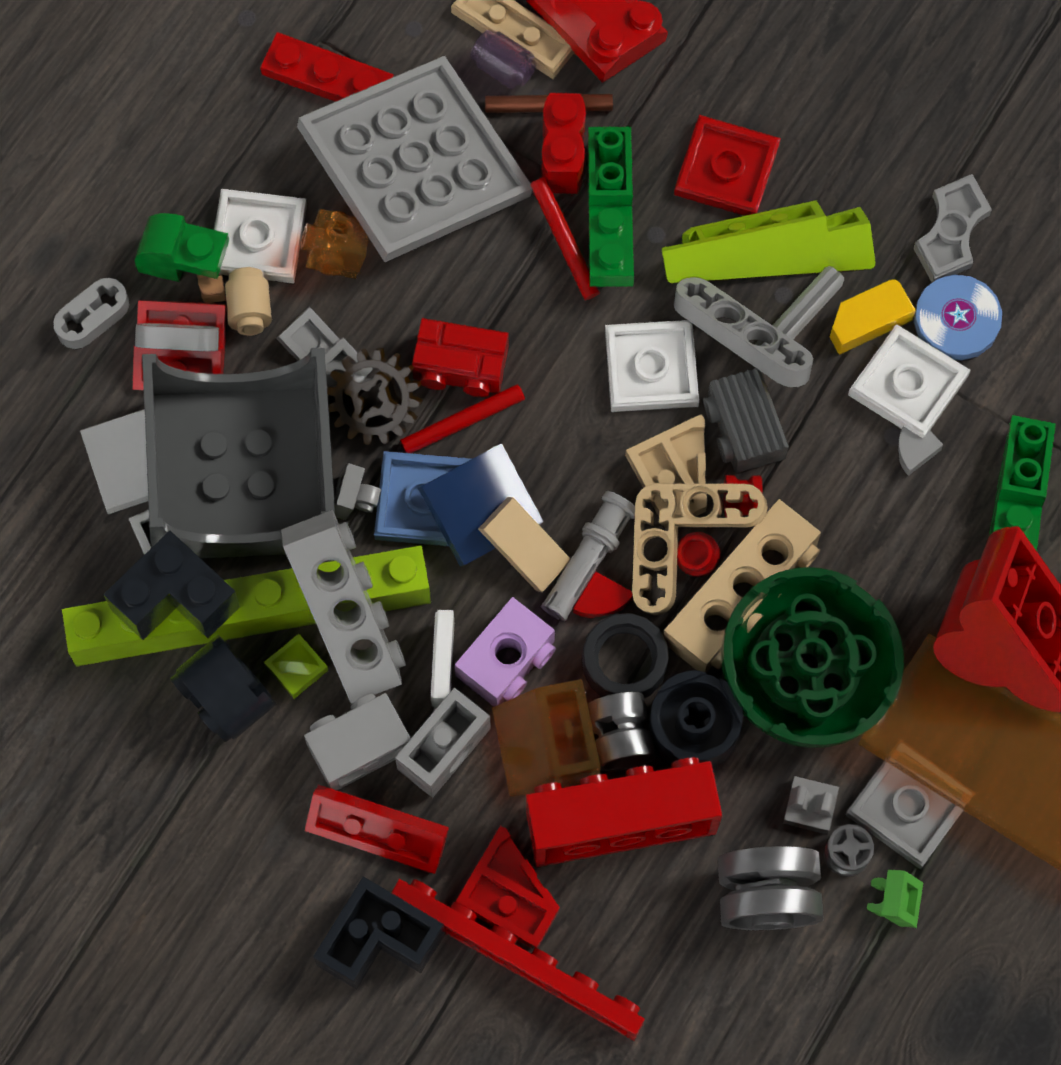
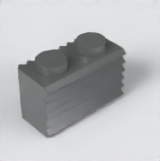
[703,368,789,474]

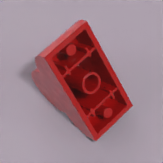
[933,526,1061,712]

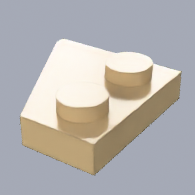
[625,414,707,531]

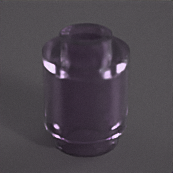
[470,29,536,89]

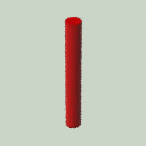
[530,177,600,300]
[399,384,525,454]

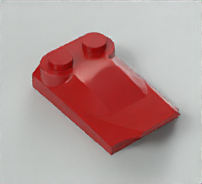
[526,0,668,83]

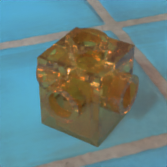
[301,209,368,279]

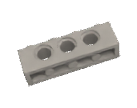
[281,510,406,704]

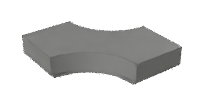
[913,174,992,283]

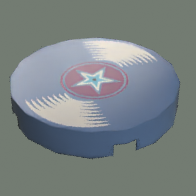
[914,274,1002,361]

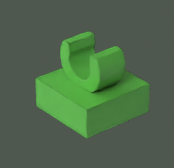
[867,870,923,928]

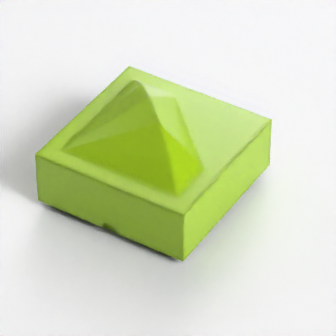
[264,634,329,699]

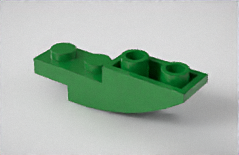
[588,127,634,287]
[989,415,1056,551]

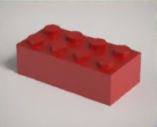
[526,757,722,867]

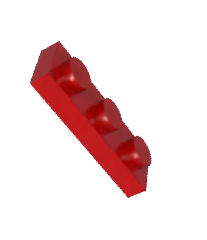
[260,32,394,102]
[304,784,449,874]

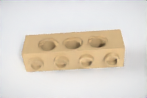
[663,499,821,673]

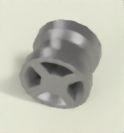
[824,824,874,877]

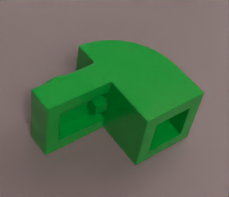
[135,213,230,282]

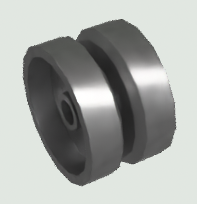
[718,846,824,930]

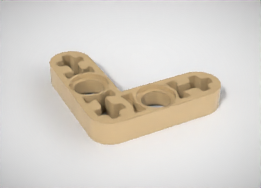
[632,483,768,616]

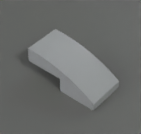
[276,307,373,395]

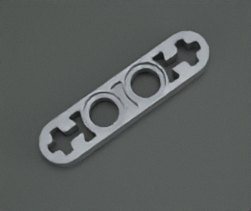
[674,277,813,387]

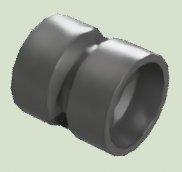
[586,692,656,771]

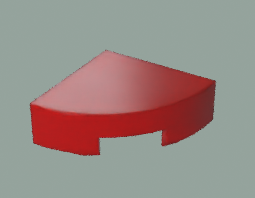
[573,571,633,618]

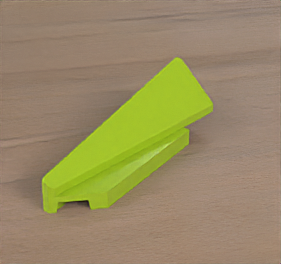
[661,200,875,283]

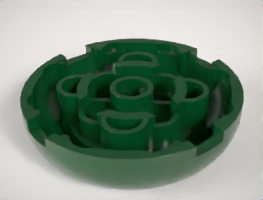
[721,567,904,748]

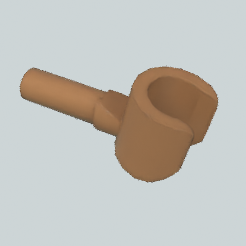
[197,274,226,303]

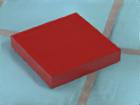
[674,115,781,216]

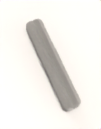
[755,266,844,346]

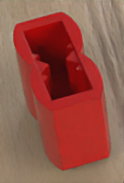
[542,93,586,194]

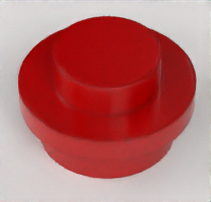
[677,532,720,577]

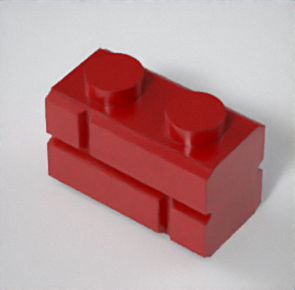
[412,318,509,397]

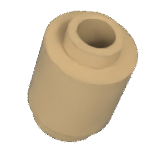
[225,267,272,336]

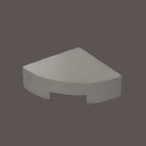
[898,426,943,476]

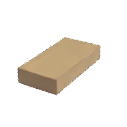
[478,497,570,592]

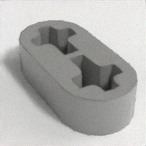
[53,278,129,349]
[135,323,219,351]

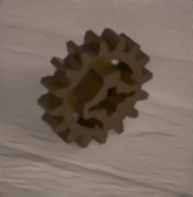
[327,348,423,445]

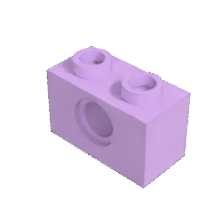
[455,597,556,709]

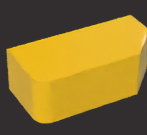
[830,279,916,355]

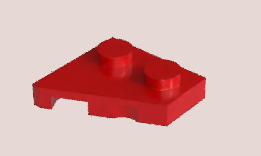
[456,825,560,949]

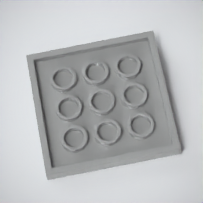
[297,56,532,262]

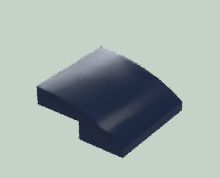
[418,443,544,567]

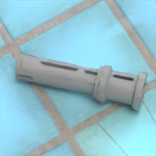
[541,491,635,621]

